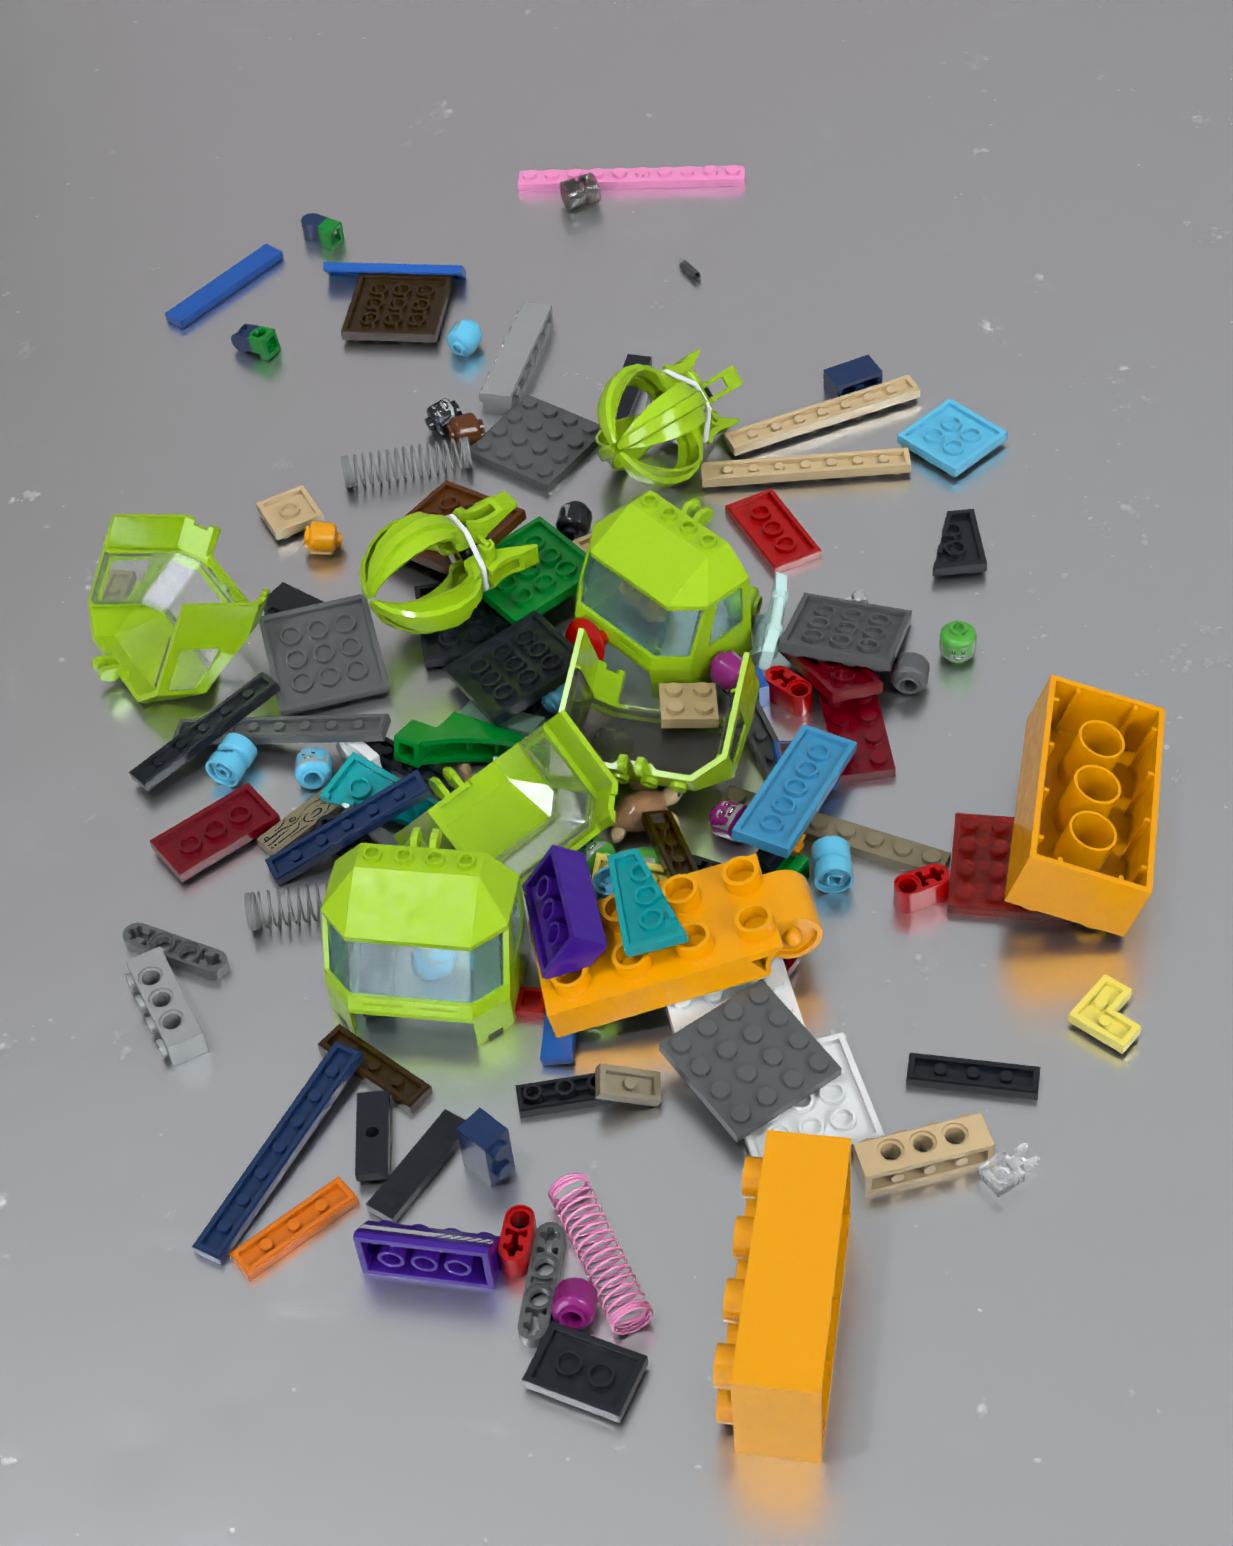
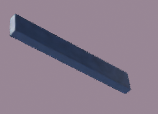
[265,769,433,886]

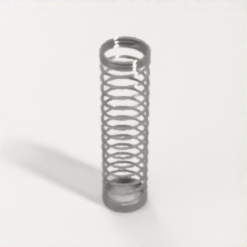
[341,436,473,489]
[244,882,328,931]

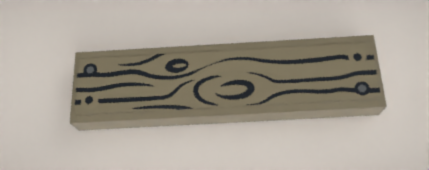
[257,786,345,856]

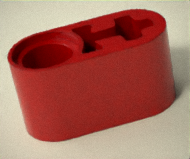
[765,665,812,717]
[893,863,950,914]
[498,1205,537,1279]

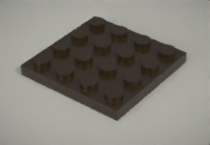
[341,273,453,343]

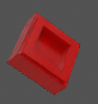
[515,986,545,1020]

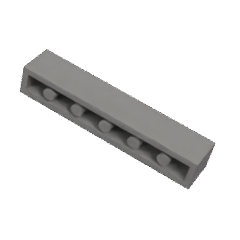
[479,302,554,415]

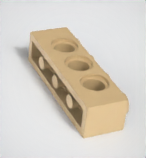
[853,1112,995,1195]

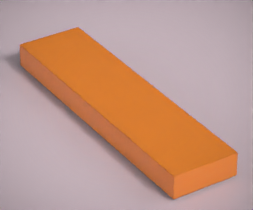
[229,1176,359,1281]

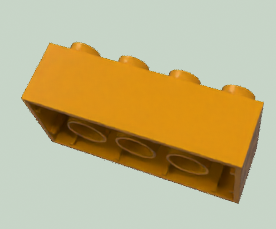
[1004,674,1165,937]
[713,1130,851,1464]

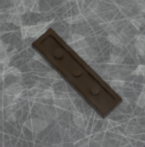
[641,809,699,879]
[317,1024,433,1114]

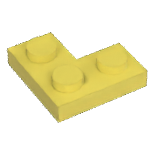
[1068,974,1142,1054]

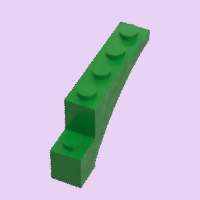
[394,711,554,770]

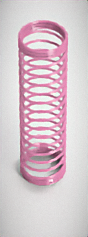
[548,1173,653,1335]

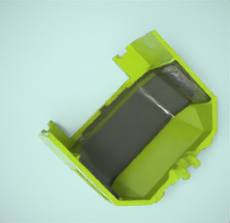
[558,628,760,793]

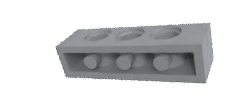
[125,946,209,1066]

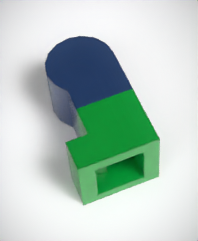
[301,213,345,251]
[231,324,281,361]

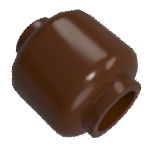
[446,413,485,448]

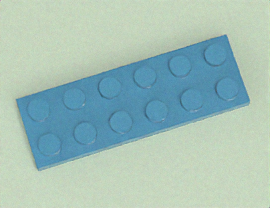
[731,724,857,859]

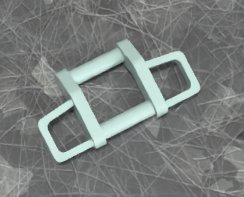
[750,572,788,670]

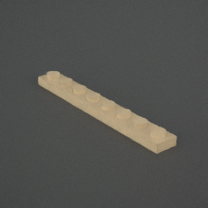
[724,375,920,456]
[701,448,911,488]

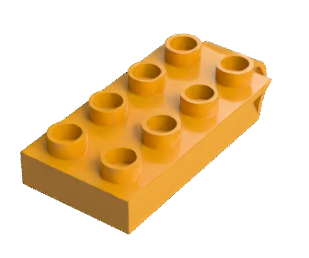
[528,853,823,1038]

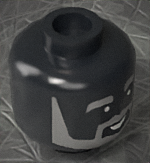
[424,398,462,436]
[556,501,593,541]

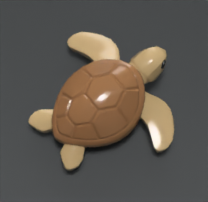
[611,781,683,843]

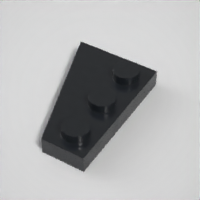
[932,509,987,576]

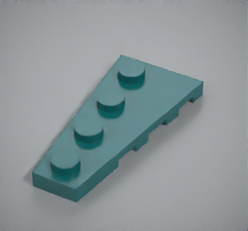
[319,752,439,826]
[607,848,689,958]

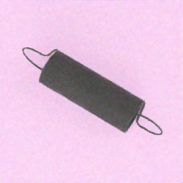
[679,258,701,282]

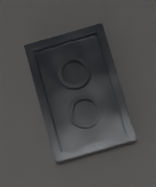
[522,1321,648,1423]

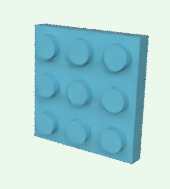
[897,398,1008,477]

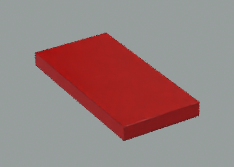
[725,488,822,575]

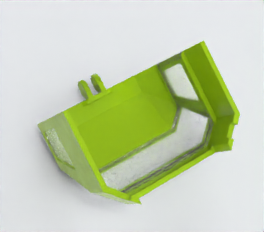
[88,514,270,703]
[394,709,618,895]

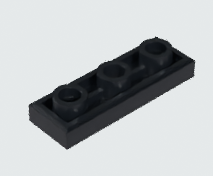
[515,1073,616,1118]
[355,1090,391,1181]

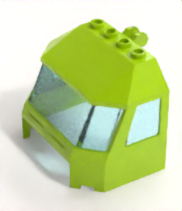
[575,490,752,698]
[321,827,531,1046]

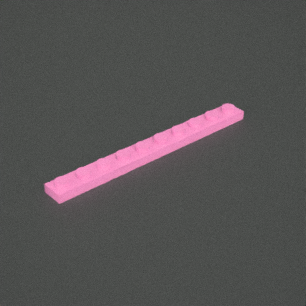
[518,165,745,192]

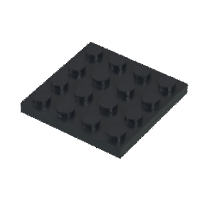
[414,582,512,668]
[443,610,574,727]

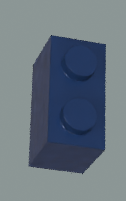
[823,355,883,399]
[456,1108,515,1187]

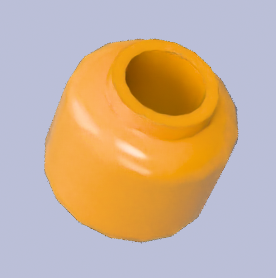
[303,520,342,556]

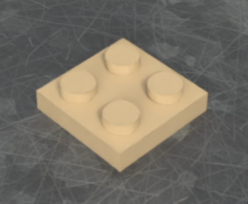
[256,485,325,540]
[658,682,719,728]

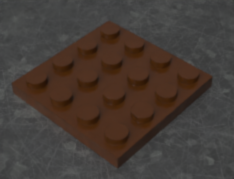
[405,480,527,575]

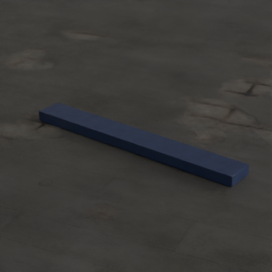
[192,1041,364,1265]

